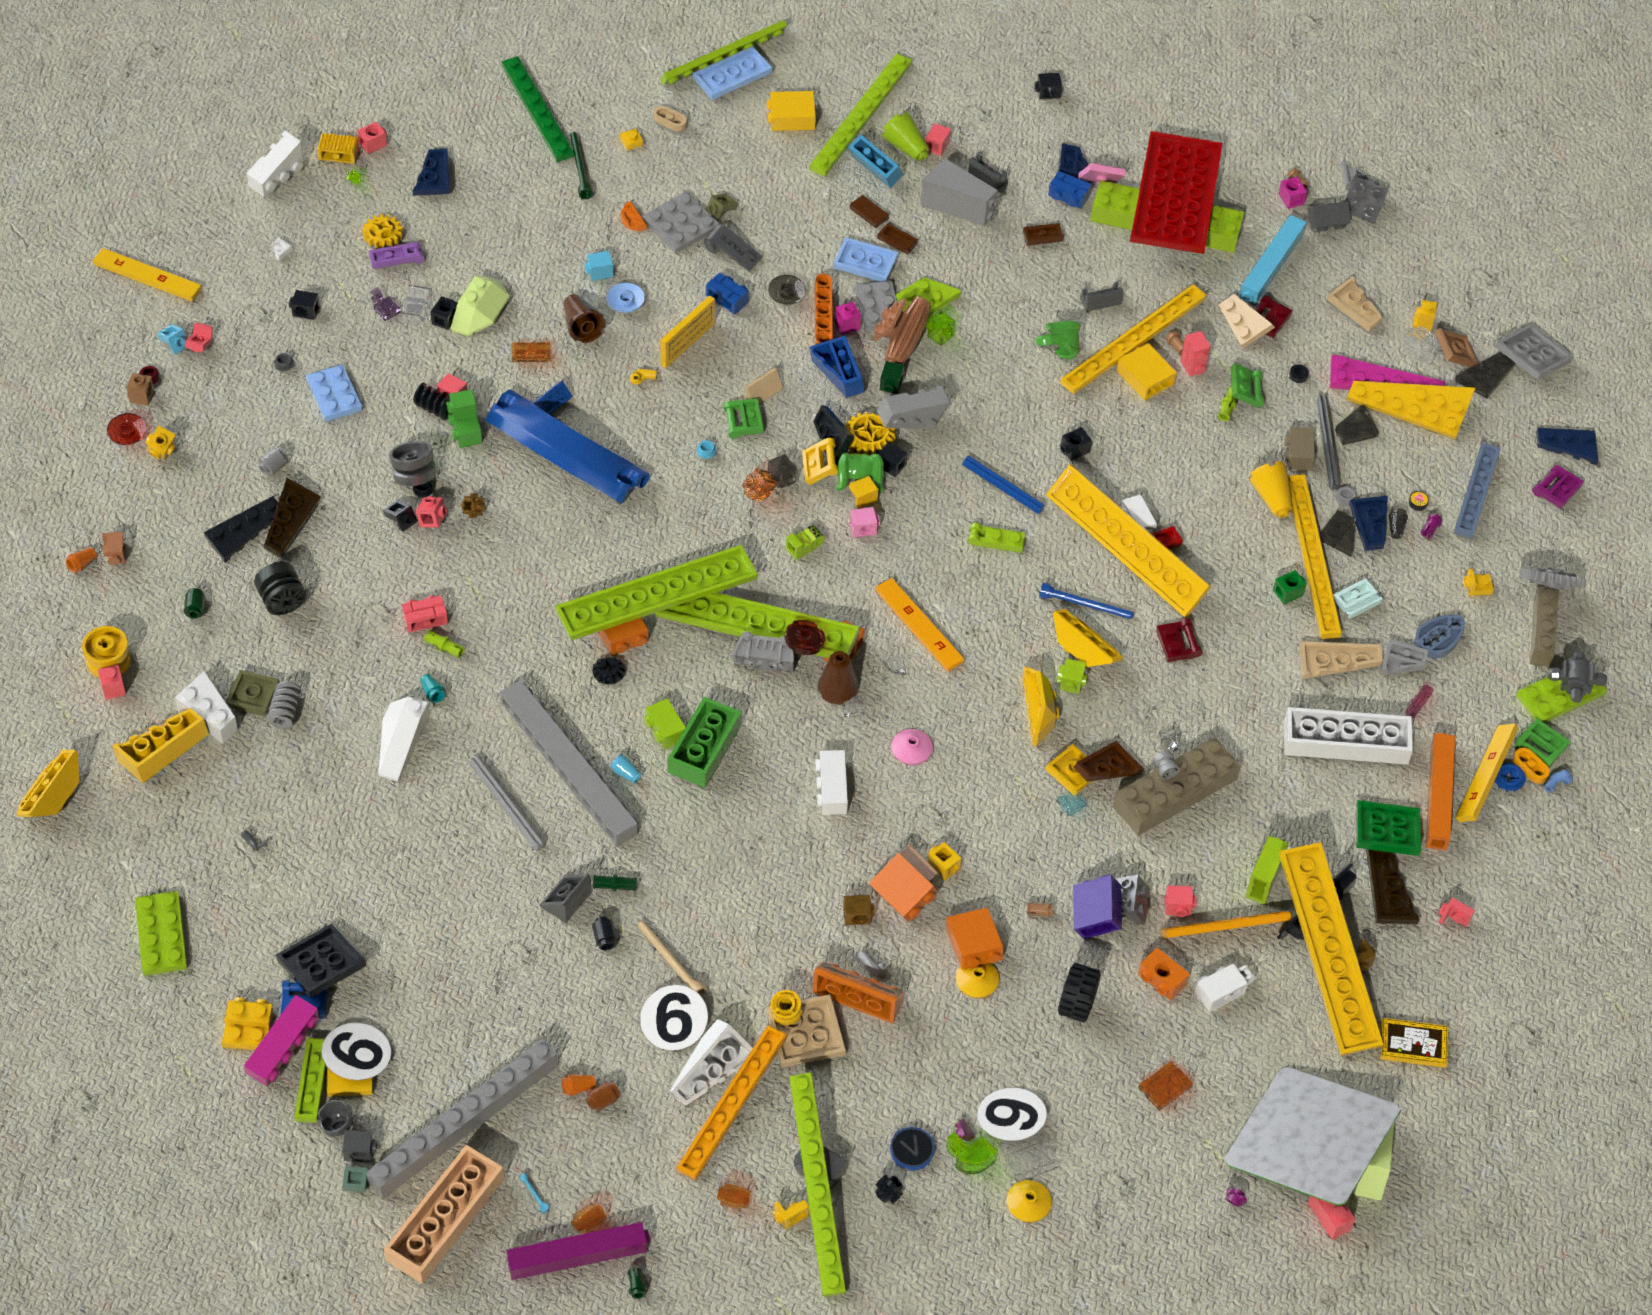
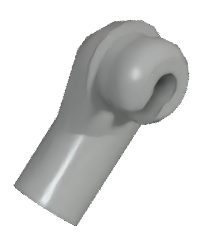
[857,951,886,977]

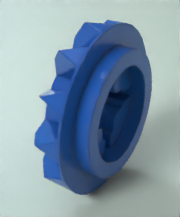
[1494,763,1526,793]

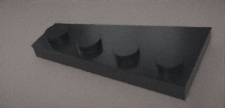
[204,496,278,563]

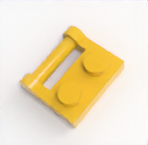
[802,438,838,485]

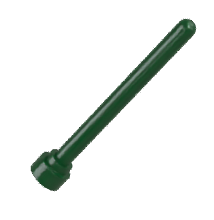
[570,132,593,200]

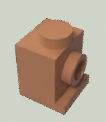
[102,532,125,565]

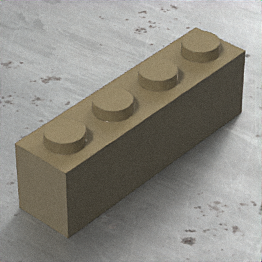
[1530,586,1559,667]

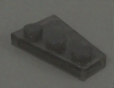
[1455,351,1516,399]

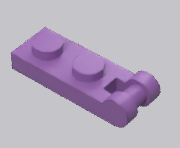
[368,242,424,269]

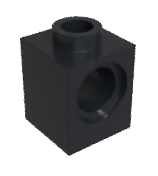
[1034,73,1062,99]
[289,290,320,320]
[430,296,458,330]
[1060,427,1092,461]
[876,442,908,477]

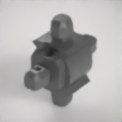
[1548,651,1607,703]

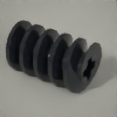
[413,382,450,420]

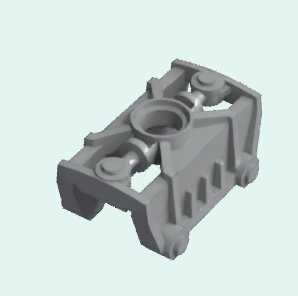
[733,631,794,672]

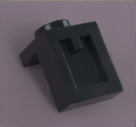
[383,499,417,531]

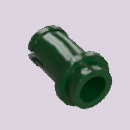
[627,1267,647,1299]

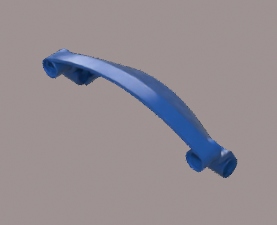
[485,389,650,504]

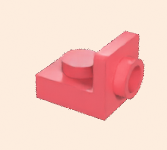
[1438,898,1475,927]

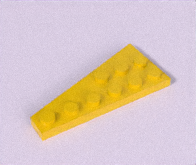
[1346,381,1475,439]

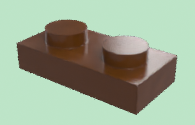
[1023,223,1063,246]

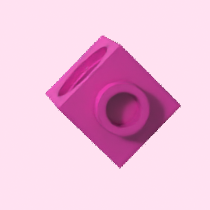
[1278,177,1307,209]
[835,302,861,335]

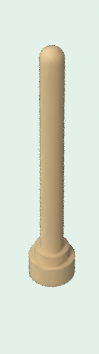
[638,921,707,997]

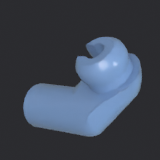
[1544,770,1573,793]

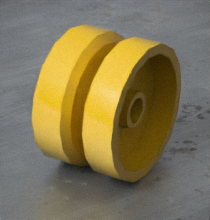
[82,626,132,678]

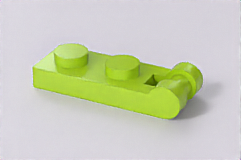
[968,523,1025,553]

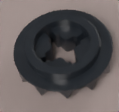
[593,655,625,685]

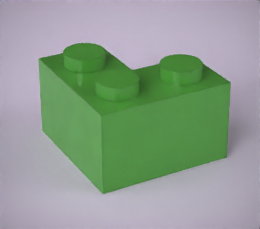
[446,390,482,448]

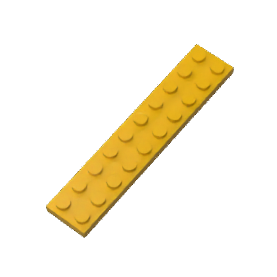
[1046,464,1212,618]
[1279,842,1384,1056]

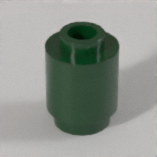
[184,588,205,619]

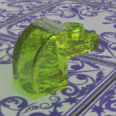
[946,1132,998,1175]

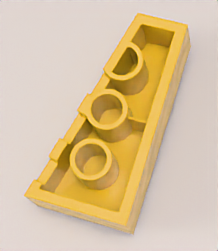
[112,708,209,783]

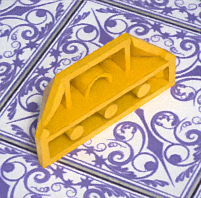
[1053,609,1124,667]
[1022,666,1059,746]
[16,750,79,817]

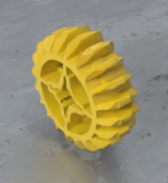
[846,411,896,455]

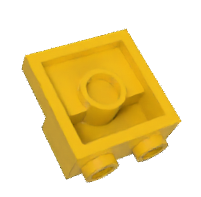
[221,997,274,1050]

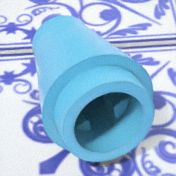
[610,754,642,784]

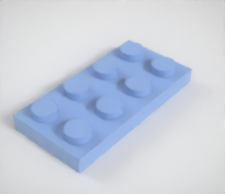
[693,46,772,100]

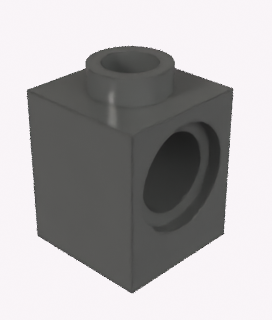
[342,1130,377,1162]

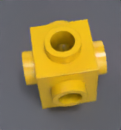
[145,425,176,460]

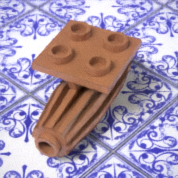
[872,297,931,365]

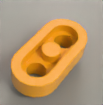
[1513,748,1550,784]

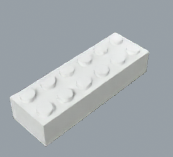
[1284,707,1413,764]

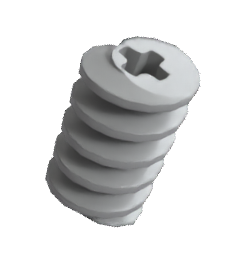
[267,682,302,729]

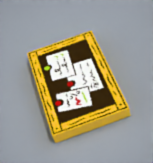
[1380,1018,1448,1068]

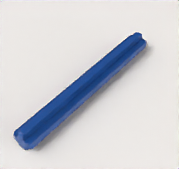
[963,456,1045,514]

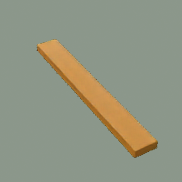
[676,1025,787,1181]

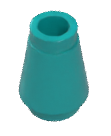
[420,674,445,703]

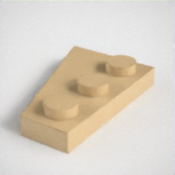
[1327,276,1382,331]
[1218,294,1275,348]

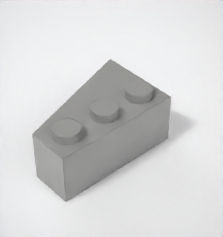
[877,385,950,429]

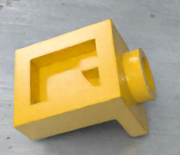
[1463,569,1494,596]
[773,1200,809,1230]

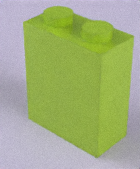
[1245,836,1289,905]

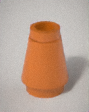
[65,547,97,573]
[562,1074,596,1096]

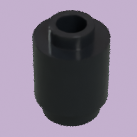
[592,917,617,951]

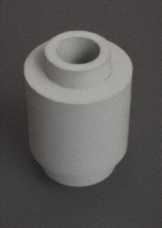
[258,447,288,475]

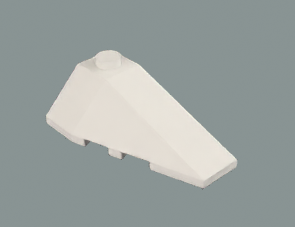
[378,697,429,782]
[670,1019,753,1106]

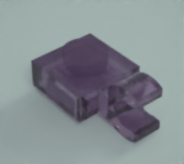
[370,288,400,321]

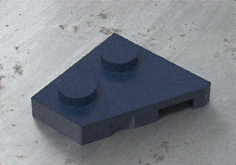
[1058,143,1091,182]

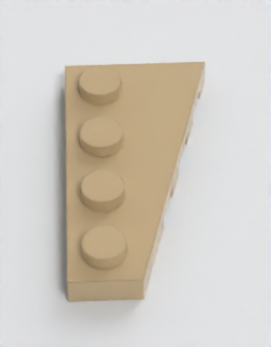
[1300,641,1383,679]

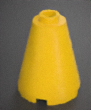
[1249,461,1292,518]

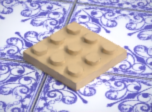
[766,994,846,1068]

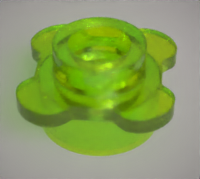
[345,169,365,186]

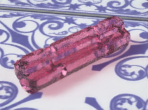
[1405,684,1433,718]

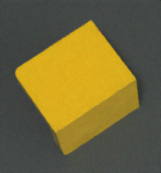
[849,476,878,509]

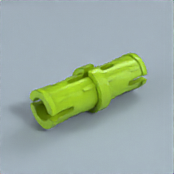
[1218,386,1237,422]
[424,630,465,658]

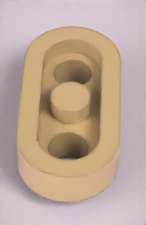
[653,106,687,131]

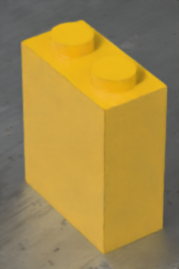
[766,91,816,131]
[1117,343,1177,401]

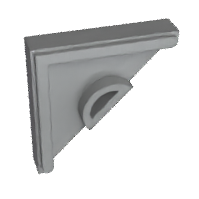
[1340,160,1380,189]

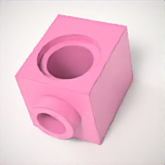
[849,507,880,538]

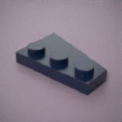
[1536,428,1598,466]

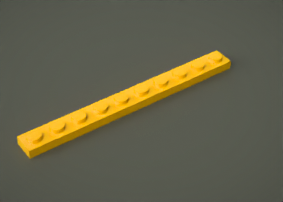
[1060,284,1207,395]
[1288,474,1342,639]

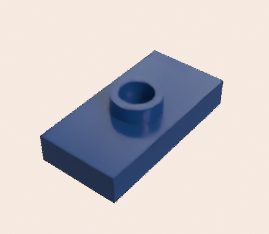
[533,381,573,414]

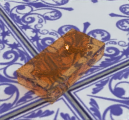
[512,342,551,362]

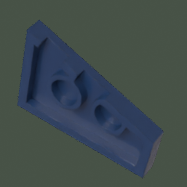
[412,148,450,196]
[1349,495,1388,551]

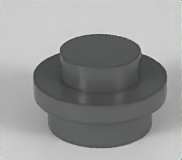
[274,353,294,371]

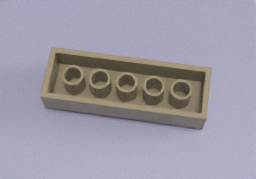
[1113,737,1241,836]

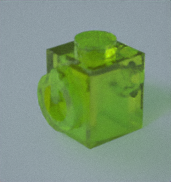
[926,311,955,346]

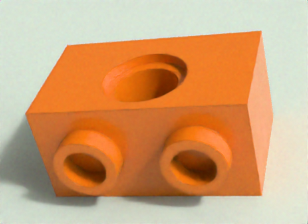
[1138,947,1190,1000]

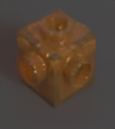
[741,468,778,501]

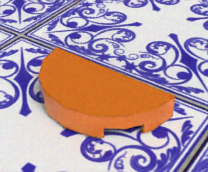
[620,201,647,231]

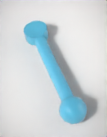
[520,1173,549,1213]

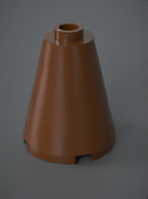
[563,294,605,343]
[818,651,859,705]

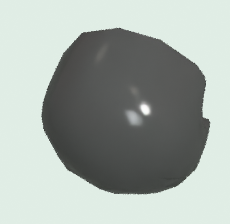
[318,1100,353,1137]

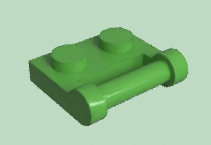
[1231,363,1264,407]
[723,398,763,438]
[1515,719,1571,769]

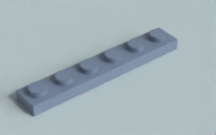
[1454,443,1501,539]

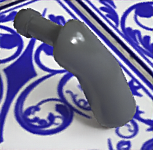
[241,830,268,851]

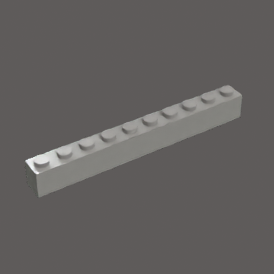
[500,680,639,847]
[366,1039,558,1200]

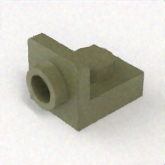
[706,193,738,221]

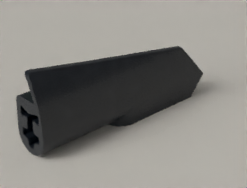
[1277,863,1357,940]

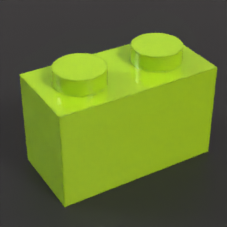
[644,698,686,750]

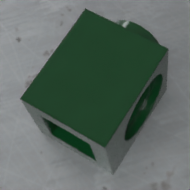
[880,361,904,394]

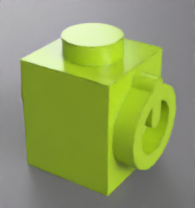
[1056,658,1088,694]

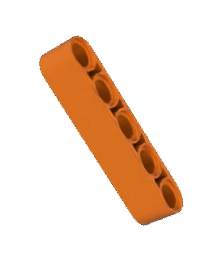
[814,273,833,345]

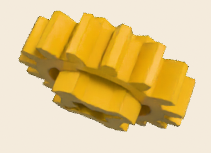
[362,214,403,249]

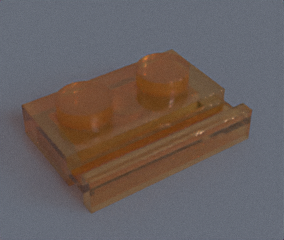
[1138,1061,1193,1111]

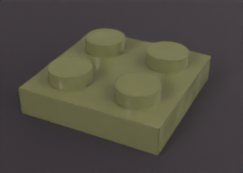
[225,670,280,717]

